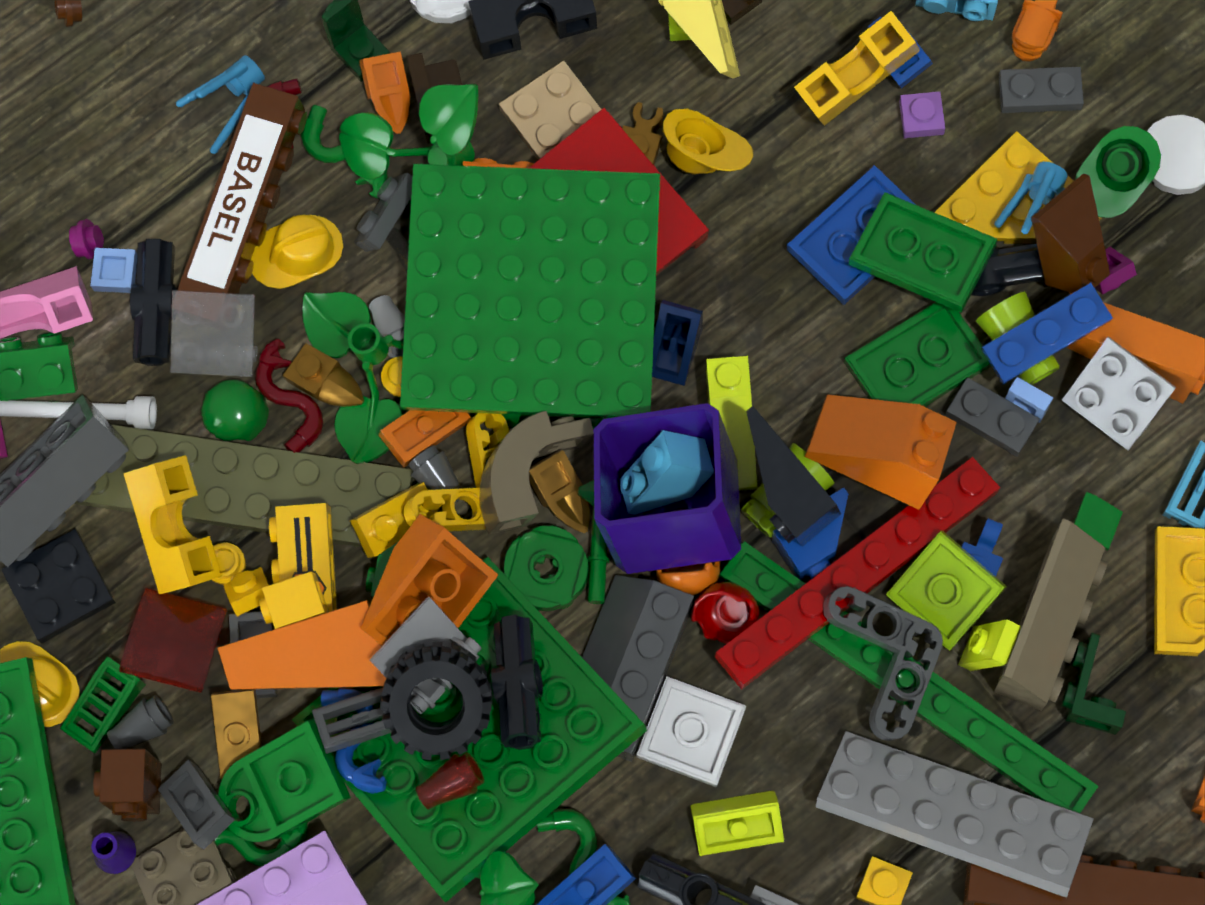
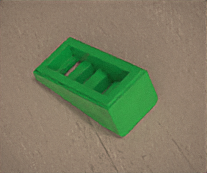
[60,656,146,753]

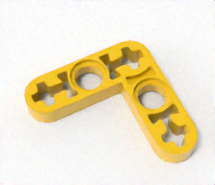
[404,413,509,531]

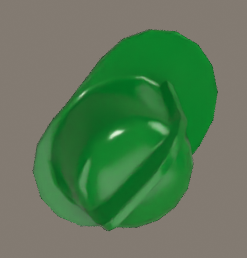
[1075,126,1161,218]

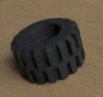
[381,642,492,760]

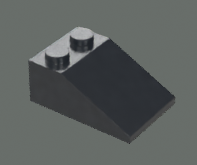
[746,406,841,547]

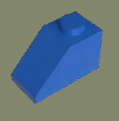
[772,488,849,581]

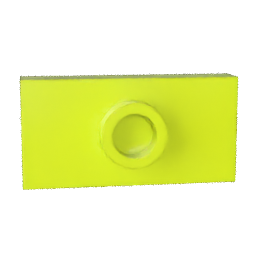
[958,619,1020,671]

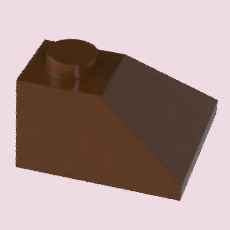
[1031,174,1110,293]

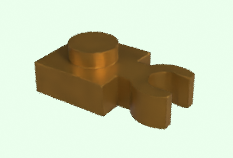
[622,102,663,165]

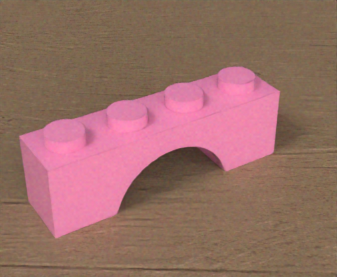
[0,266,93,339]

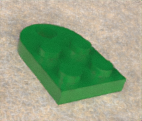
[218,720,351,842]

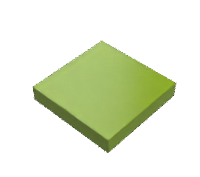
[886,531,1007,651]

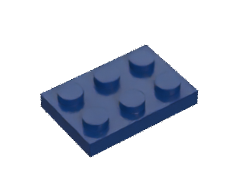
[787,165,916,305]

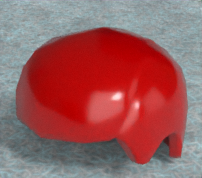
[691,582,759,644]

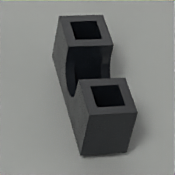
[468,0,597,60]

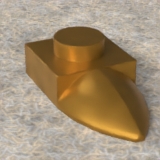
[283,343,364,407]
[529,450,590,533]

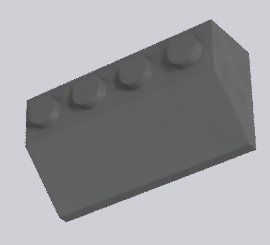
[0,395,129,567]
[582,575,694,762]

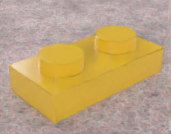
[350,482,438,558]

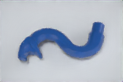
[321,688,387,794]

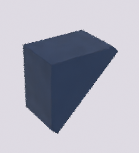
[652,300,703,386]

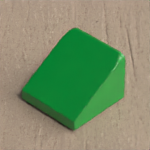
[1073,492,1123,551]

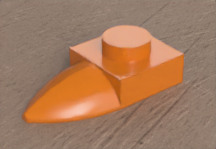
[359,51,410,134]

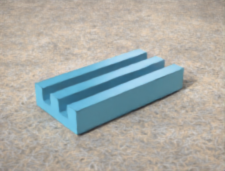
[1163,441,1205,529]

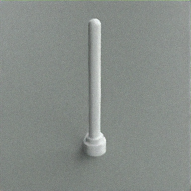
[0,396,157,429]

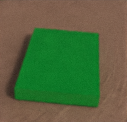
[849,192,997,313]
[844,302,991,407]

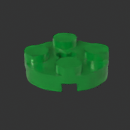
[504,526,589,611]

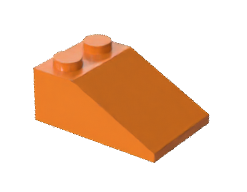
[804,395,957,510]
[361,514,498,646]

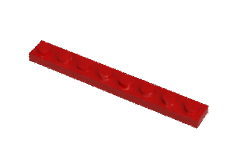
[715,457,1000,690]

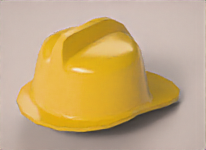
[663,109,753,174]
[251,214,343,289]
[0,641,80,727]

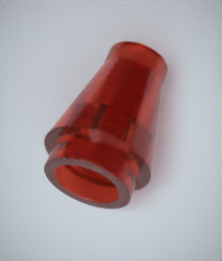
[416,752,485,810]

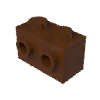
[93,749,162,822]

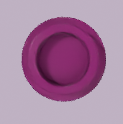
[69,219,104,260]

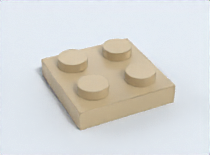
[499,61,601,160]

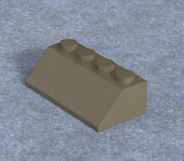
[994,519,1108,711]

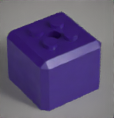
[593,403,742,574]

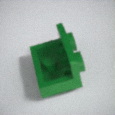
[0,332,78,401]

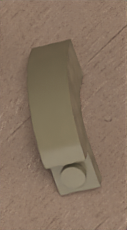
[480,411,594,535]

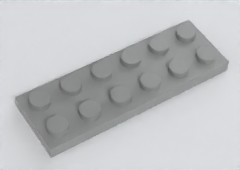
[816,731,1094,898]

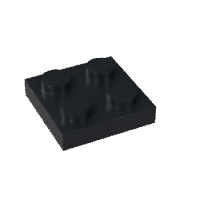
[1,529,116,644]

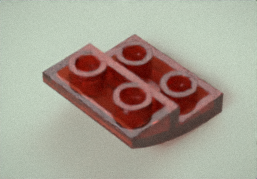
[119,588,227,693]

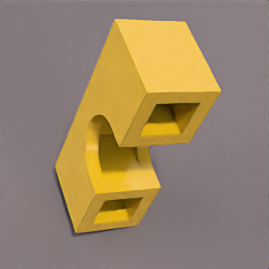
[794,11,920,126]
[123,455,222,594]

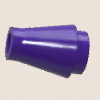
[91,831,136,874]

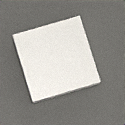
[636,676,746,787]

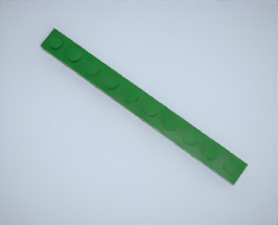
[719,541,1098,814]

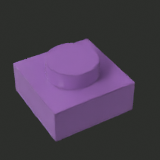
[899,92,945,138]

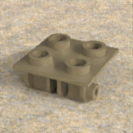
[131,829,238,905]

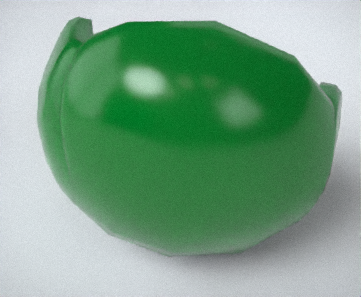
[200,380,269,442]

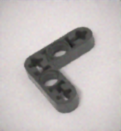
[823,586,943,741]

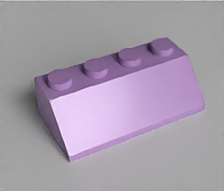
[197,831,368,905]

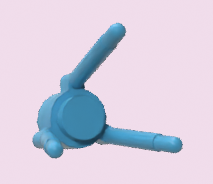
[176,55,265,154]
[994,161,1068,234]

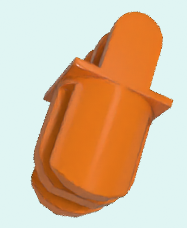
[1012,0,1063,62]

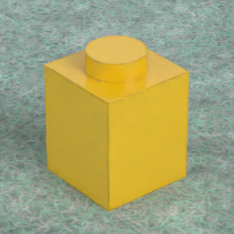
[259,571,329,629]

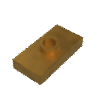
[211,689,262,779]

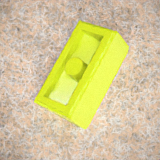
[691,791,784,856]

